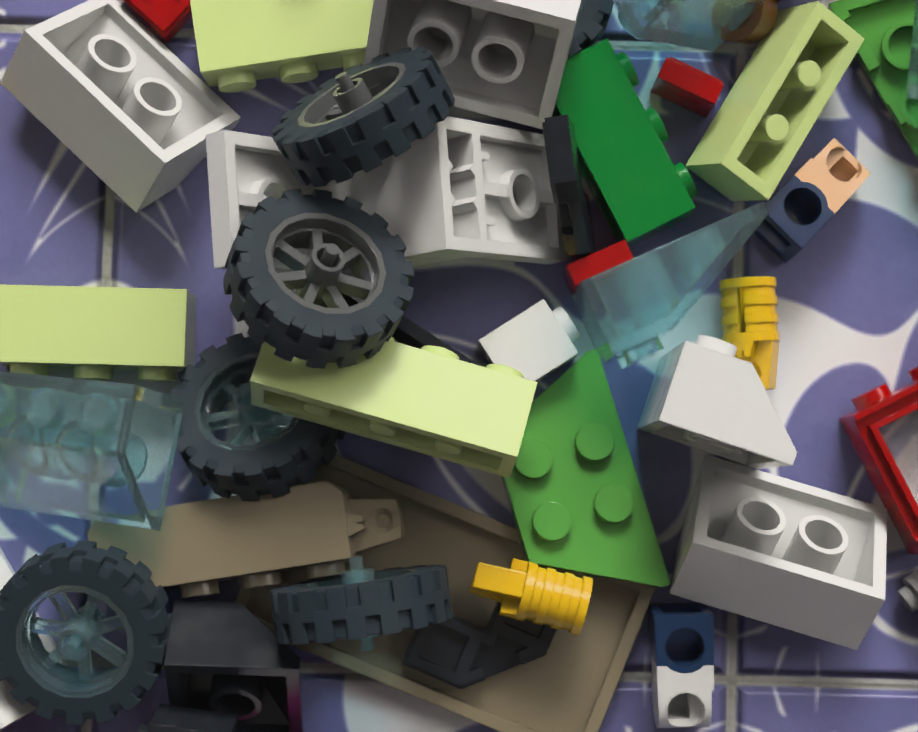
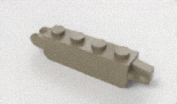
[55,481,405,609]

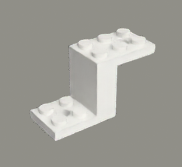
[205,116,568,278]

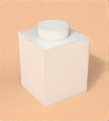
[478,299,580,382]

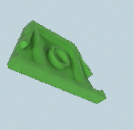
[501,349,671,589]

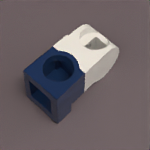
[647,602,714,728]

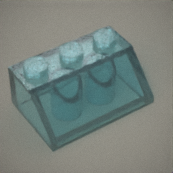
[0,371,185,531]

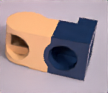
[745,138,871,263]

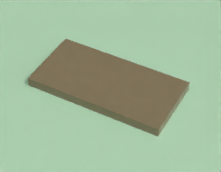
[234,455,655,732]

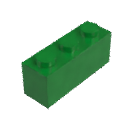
[552,38,697,247]

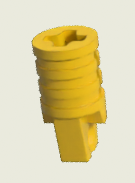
[719,276,780,391]
[469,558,593,636]

